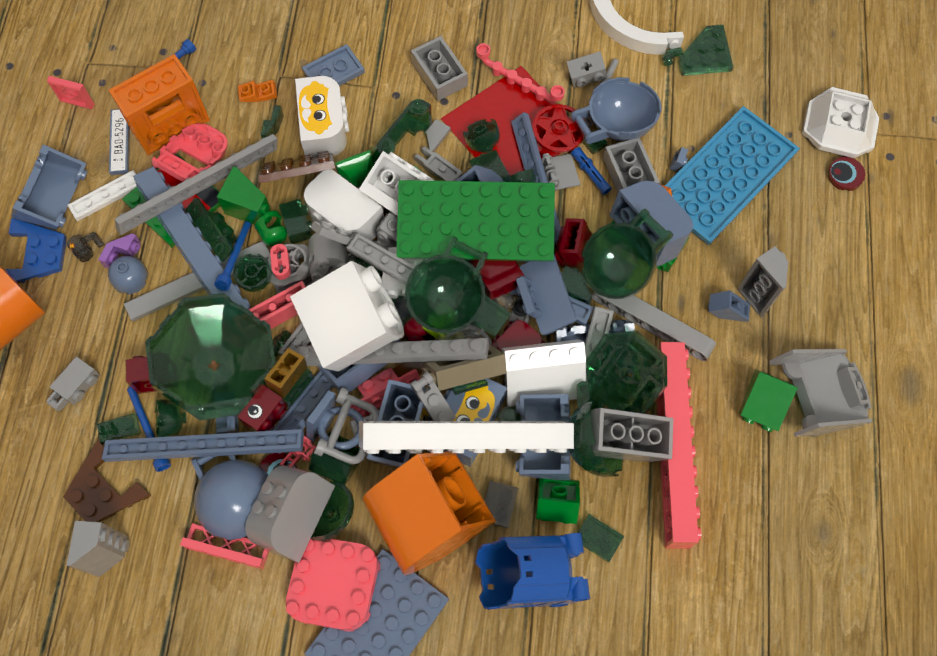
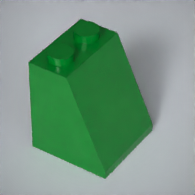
[217,166,272,225]
[739,369,798,432]

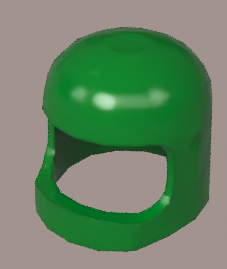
[255,211,287,247]

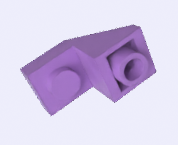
[98,234,141,269]

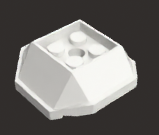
[802,87,879,158]

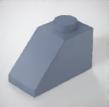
[708,290,750,322]

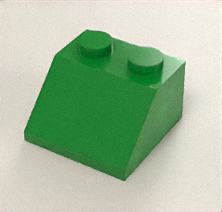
[536,478,580,524]

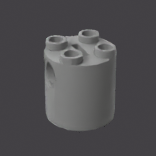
[308,233,348,282]

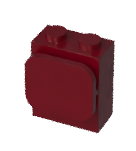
[555,218,595,273]
[468,260,524,301]
[491,318,546,352]

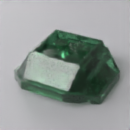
[586,330,667,414]

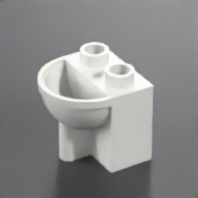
[290,261,404,371]

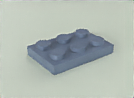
[302,44,365,86]

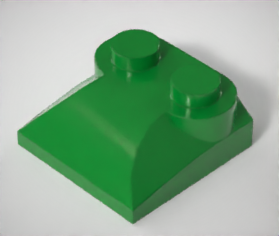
[335,150,374,188]

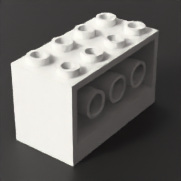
[359,151,435,216]

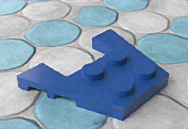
[5,218,67,283]

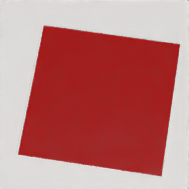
[441,66,582,182]

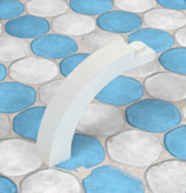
[589,0,684,55]

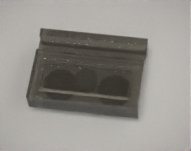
[485,480,519,529]

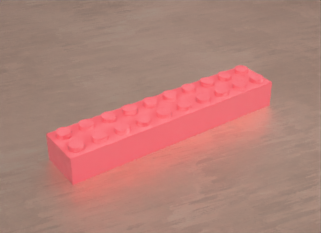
[654,342,701,549]

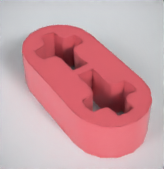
[270,244,291,280]

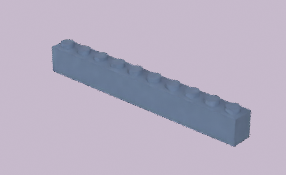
[133,166,251,327]

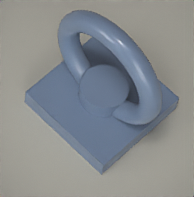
[306,390,364,450]

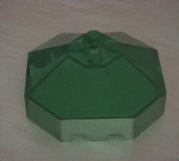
[145,293,276,421]

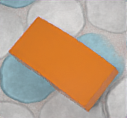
[238,80,277,102]

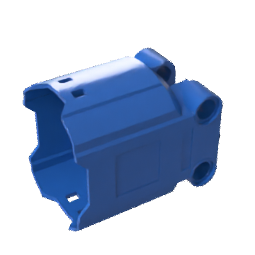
[475,533,590,610]

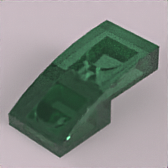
[261,105,284,138]

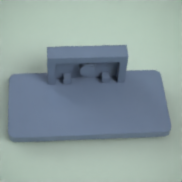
[516,255,577,335]

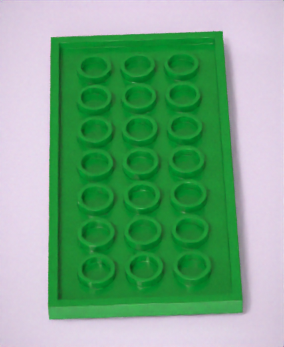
[396,180,555,262]

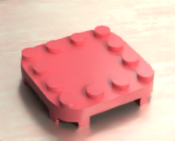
[286,537,381,632]

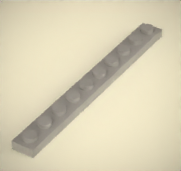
[114,134,277,235]
[296,338,489,366]

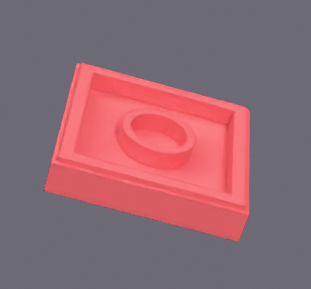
[47,76,95,109]

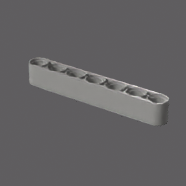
[591,280,716,361]

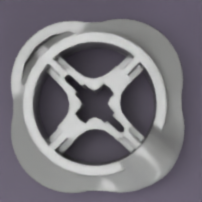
[267,244,310,286]

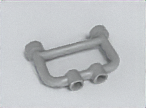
[314,387,379,464]

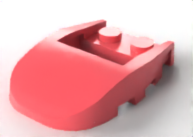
[152,123,228,182]

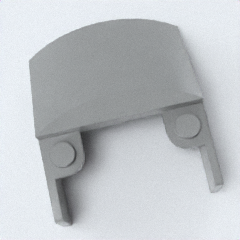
[769,349,872,437]

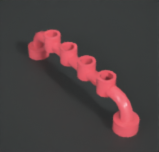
[476,43,565,102]

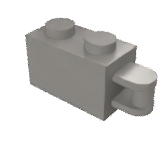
[46,356,100,411]

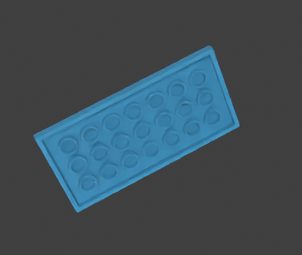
[665,106,800,245]

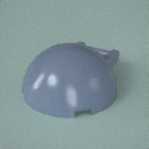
[570,77,662,144]
[191,455,268,540]

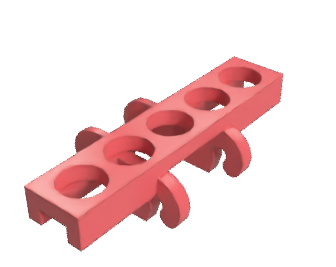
[280,434,319,467]

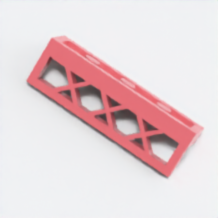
[180,523,269,569]

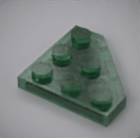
[678,25,734,76]

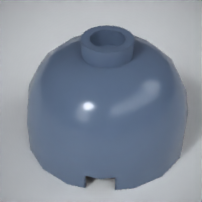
[108,256,149,294]

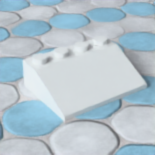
[502,340,586,407]

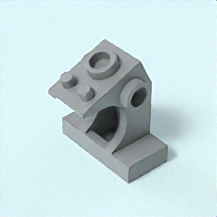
[376,213,398,250]

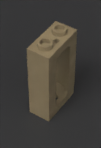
[422,344,507,391]

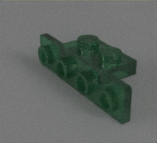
[185,198,237,262]

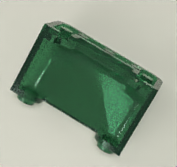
[367,99,432,164]

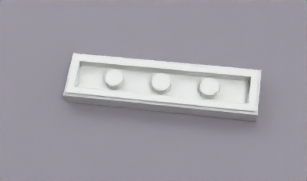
[68,170,136,222]

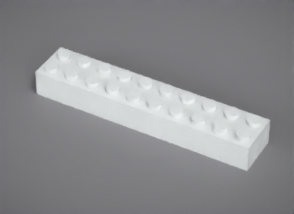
[359,421,574,454]

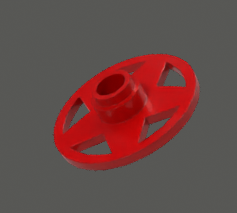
[532,104,585,153]

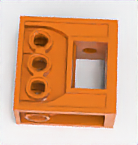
[108,54,210,155]

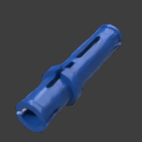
[571,147,612,195]

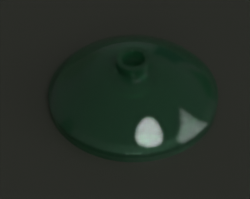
[310,481,354,541]

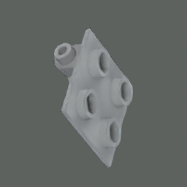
[541,153,581,190]

